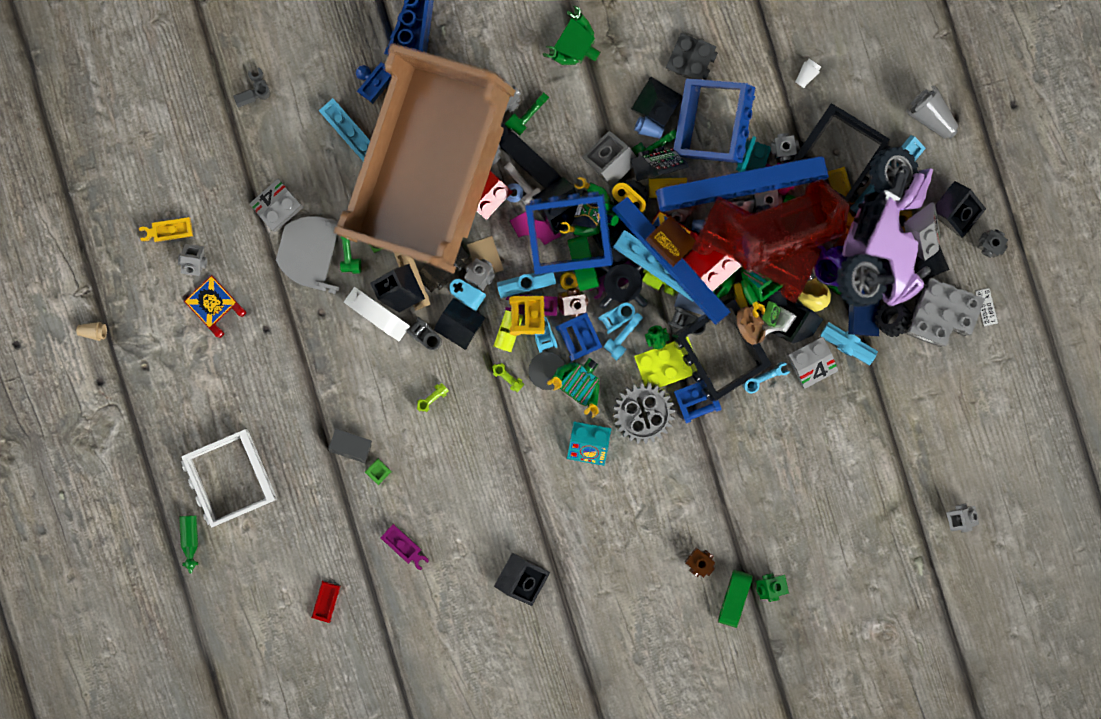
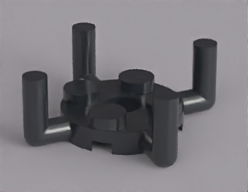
[599,263,648,309]

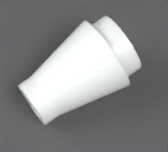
[795,59,821,88]

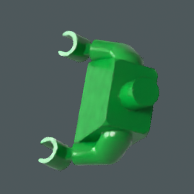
[543,5,601,65]

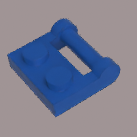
[555,312,602,362]
[674,378,722,424]

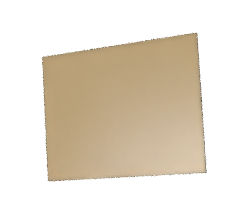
[467,236,504,273]

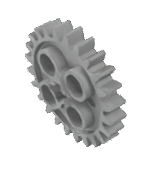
[612,381,675,444]

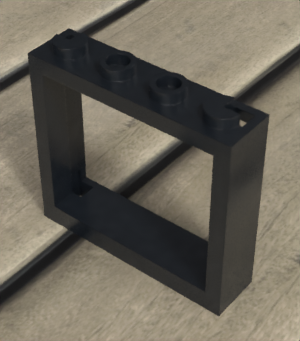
[792,103,891,207]
[672,299,772,401]

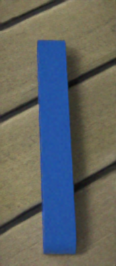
[656,157,829,211]

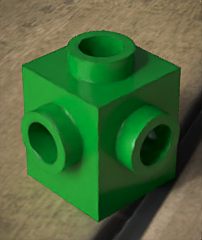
[756,573,789,602]

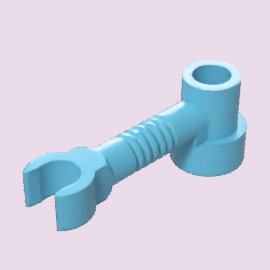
[604,312,643,361]
[742,362,790,394]

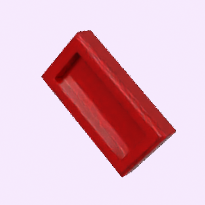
[311,581,341,623]

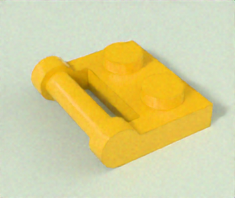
[509,296,545,336]

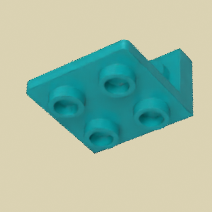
[736,136,771,173]

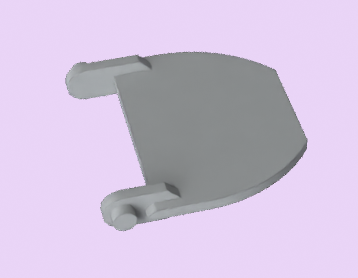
[276,216,340,294]

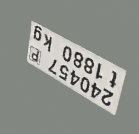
[975,288,998,326]

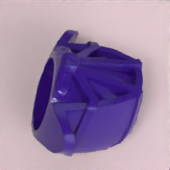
[814,245,847,287]

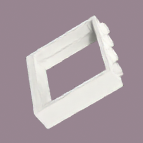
[181,429,278,528]

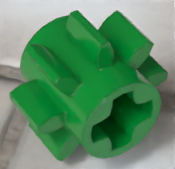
[645,325,670,349]

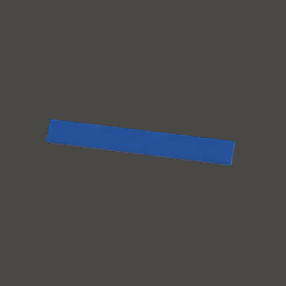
[612,197,730,325]

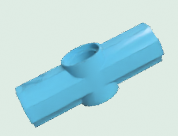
[496,272,556,298]
[820,322,878,366]

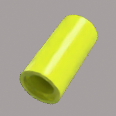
[493,310,523,352]

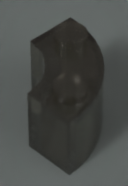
[419,245,470,293]

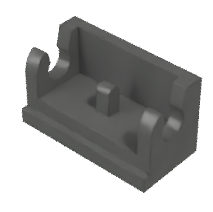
[328,429,372,464]

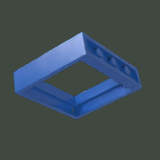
[674,79,755,163]
[525,191,613,274]

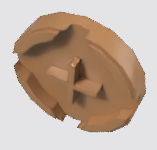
[737,306,766,344]

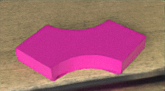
[509,212,561,245]

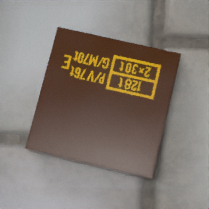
[645,216,698,267]

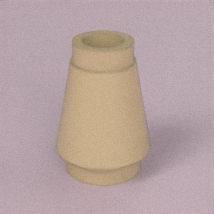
[76,322,107,341]

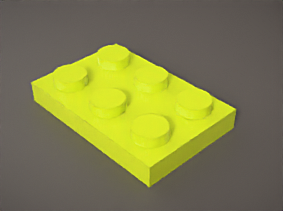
[634,337,693,388]

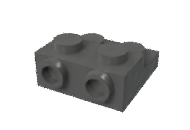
[665,33,718,80]

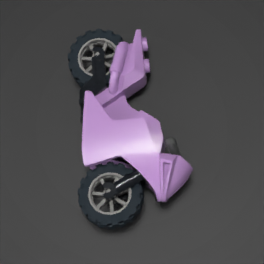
[837,147,933,307]

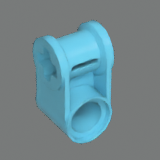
[449,279,486,311]
[598,303,635,334]
[535,316,558,353]

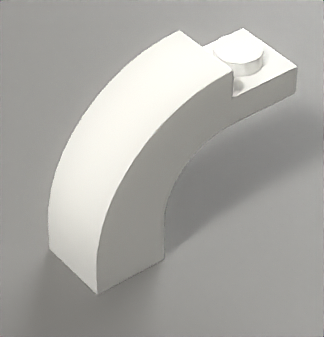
[344,287,410,341]

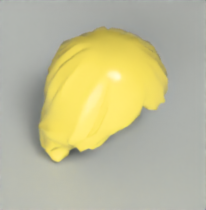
[795,277,831,312]

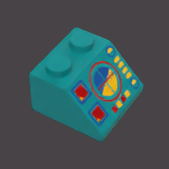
[567,421,612,466]

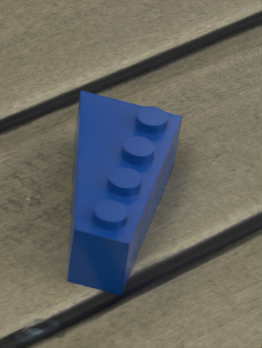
[384,0,434,56]

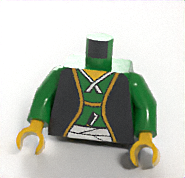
[560,176,619,237]

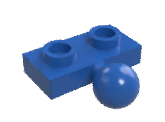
[356,62,392,104]

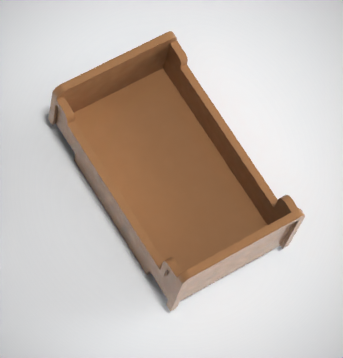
[333,44,515,274]

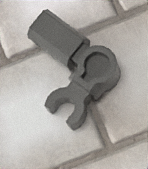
[233,67,270,108]

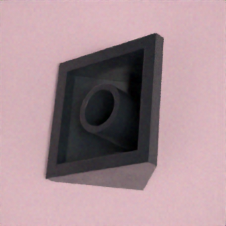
[433,298,486,350]

